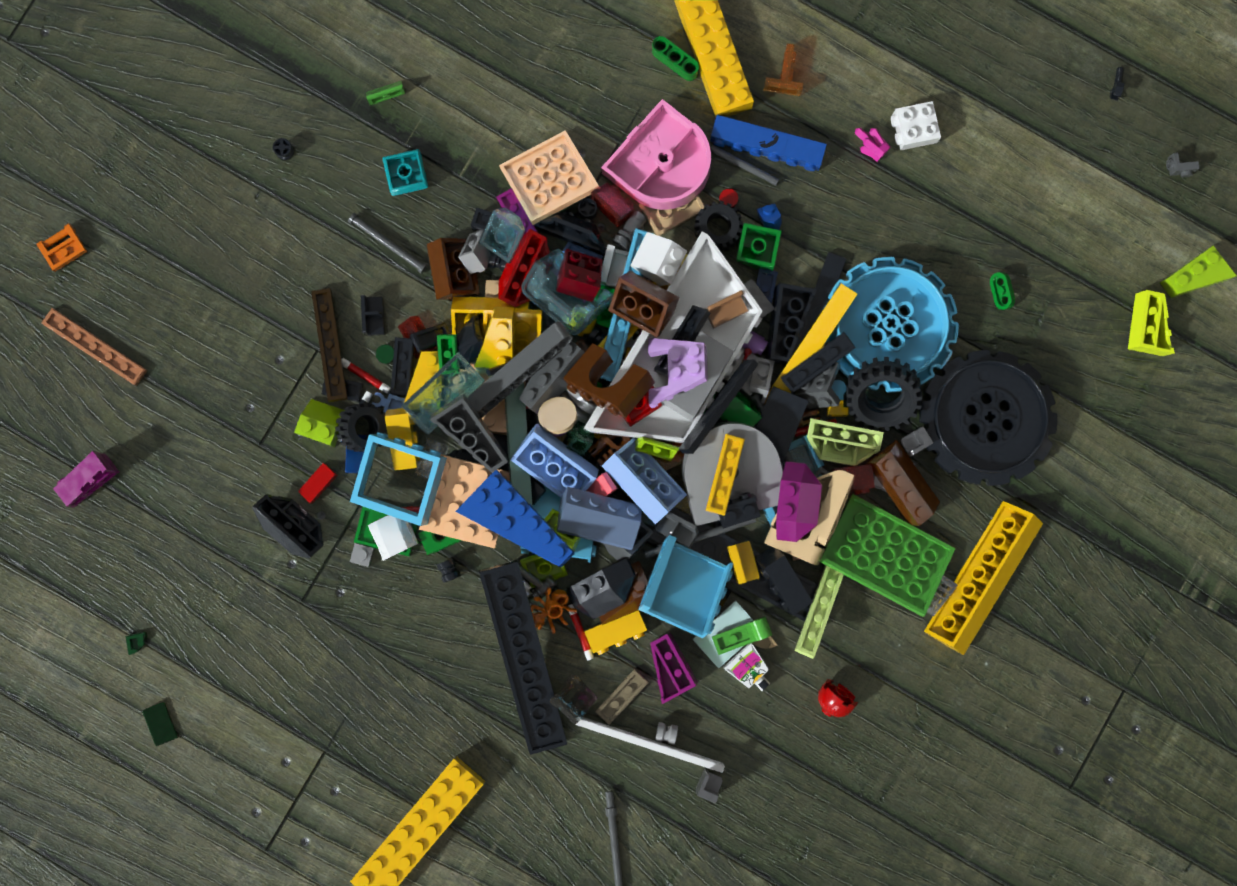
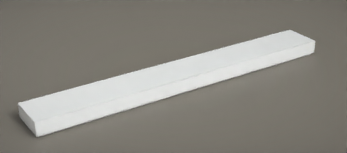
[573,715,725,773]

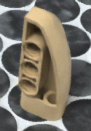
[764,470,855,565]

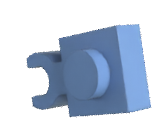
[372,392,405,413]

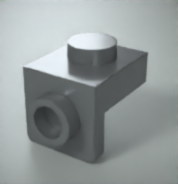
[1166,152,1199,177]

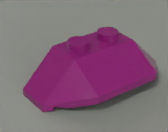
[776,461,822,542]

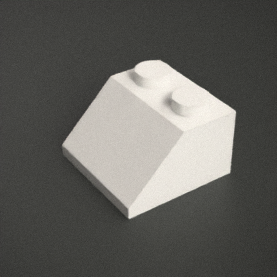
[630,232,687,286]

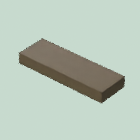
[595,669,649,725]

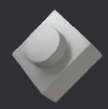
[350,543,375,567]

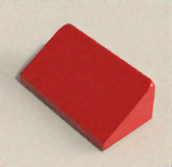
[298,463,338,504]

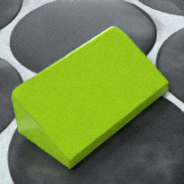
[635,437,679,461]

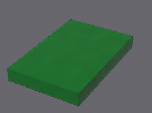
[354,506,418,557]

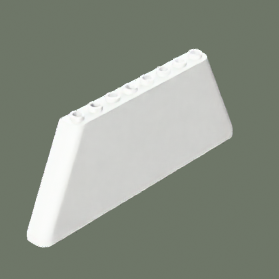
[584,231,762,443]

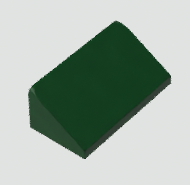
[142,702,178,747]

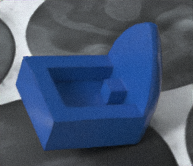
[757,203,782,230]

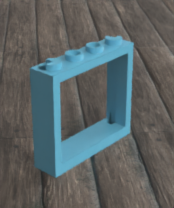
[350,432,447,526]

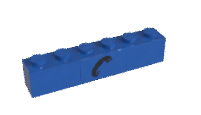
[710,115,827,171]

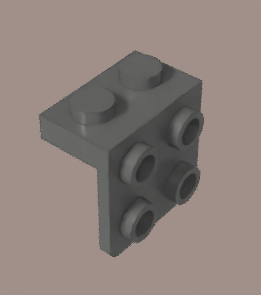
[795,362,840,409]

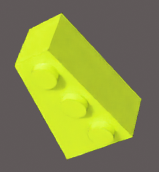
[1128,290,1175,356]

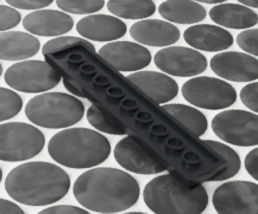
[650,507,838,622]
[479,560,567,755]

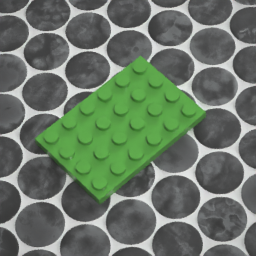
[820,494,956,617]

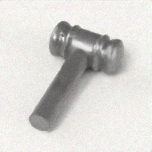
[519,565,557,599]

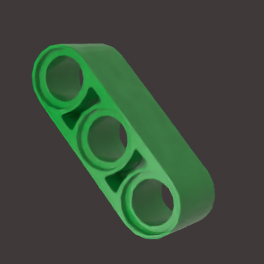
[652,36,699,81]

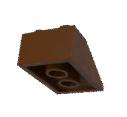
[599,561,648,625]

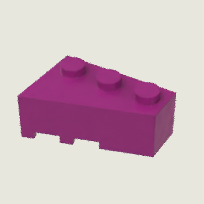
[650,631,698,704]

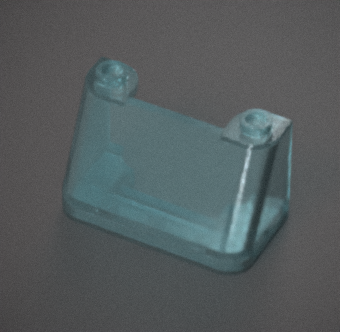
[521,249,613,335]

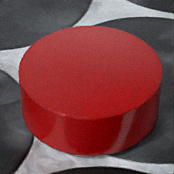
[719,189,738,208]

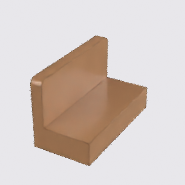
[707,290,748,329]

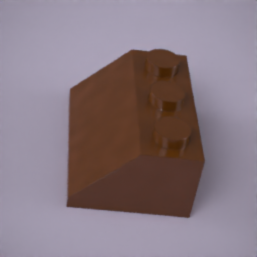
[427,238,480,300]
[608,271,680,338]

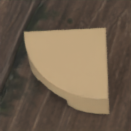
[752,636,777,649]

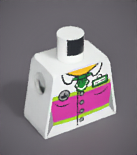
[723,643,770,691]

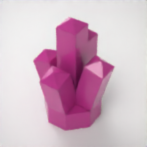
[855,127,891,162]

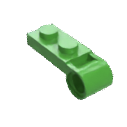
[711,617,773,655]

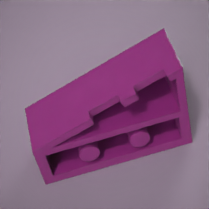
[53,451,119,508]

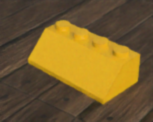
[451,297,530,339]

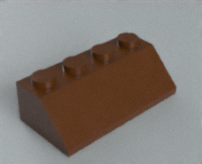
[867,440,940,526]

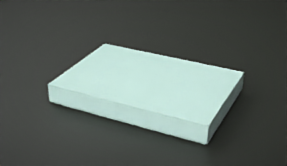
[693,600,754,668]

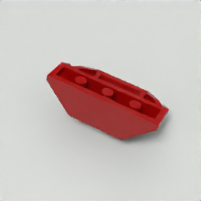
[498,229,552,307]

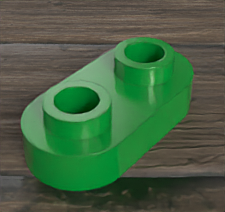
[990,272,1015,310]

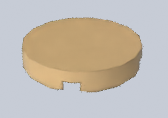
[538,397,578,435]

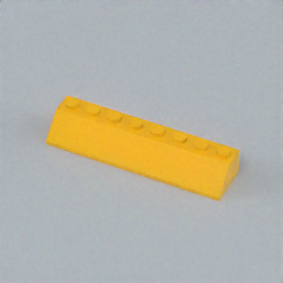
[924,501,1043,655]

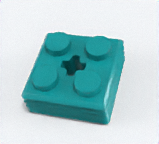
[382,149,428,196]

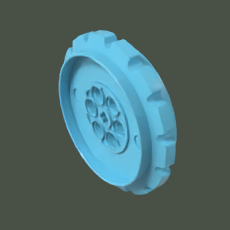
[823,257,959,392]

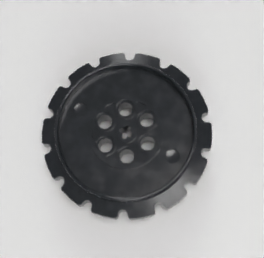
[919,350,1058,486]

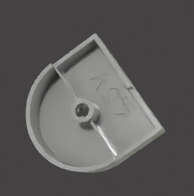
[682,421,783,526]

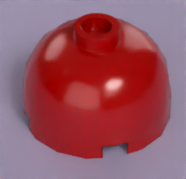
[818,679,858,717]

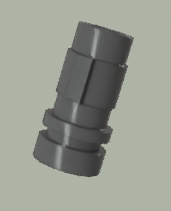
[612,211,647,251]

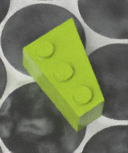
[1160,245,1236,298]

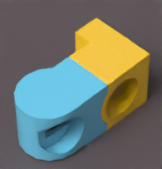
[827,380,849,417]

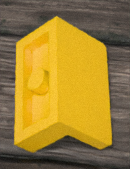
[727,541,760,584]

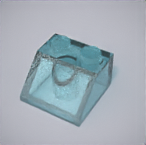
[479,207,525,263]

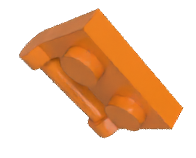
[36,223,88,272]

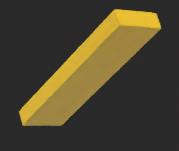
[705,434,745,516]

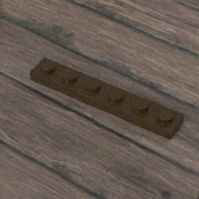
[311,288,348,402]

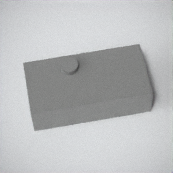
[661,331,734,421]

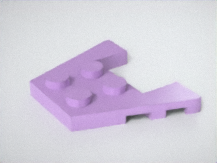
[648,338,708,408]

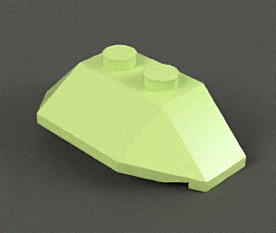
[807,419,884,466]

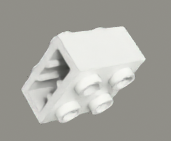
[891,101,941,150]

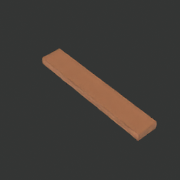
[41,308,147,386]

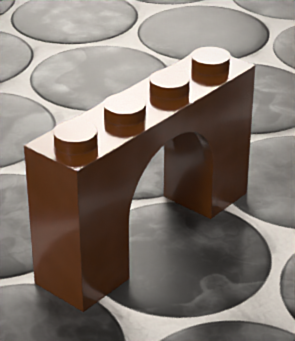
[563,343,655,418]

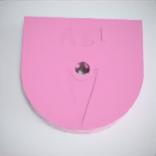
[601,99,711,210]

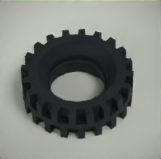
[846,357,922,431]

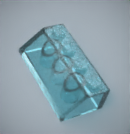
[402,352,485,435]

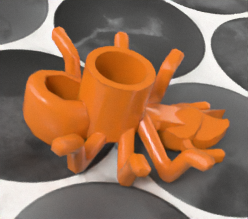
[530,587,577,634]

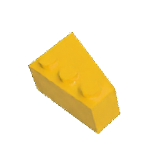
[474,306,515,368]
[403,351,443,412]

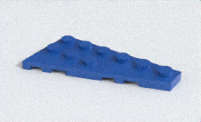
[455,470,575,567]

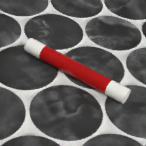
[342,358,391,394]
[568,604,594,661]

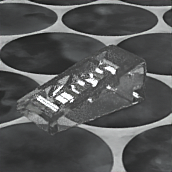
[927,575,957,616]

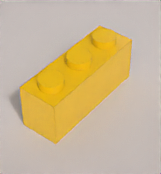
[385,407,421,470]
[584,610,647,655]

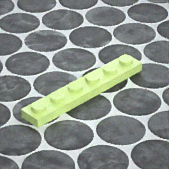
[794,565,844,659]

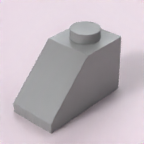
[458,230,491,274]

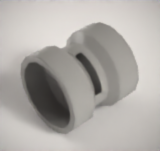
[655,722,678,745]

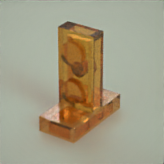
[763,43,803,96]

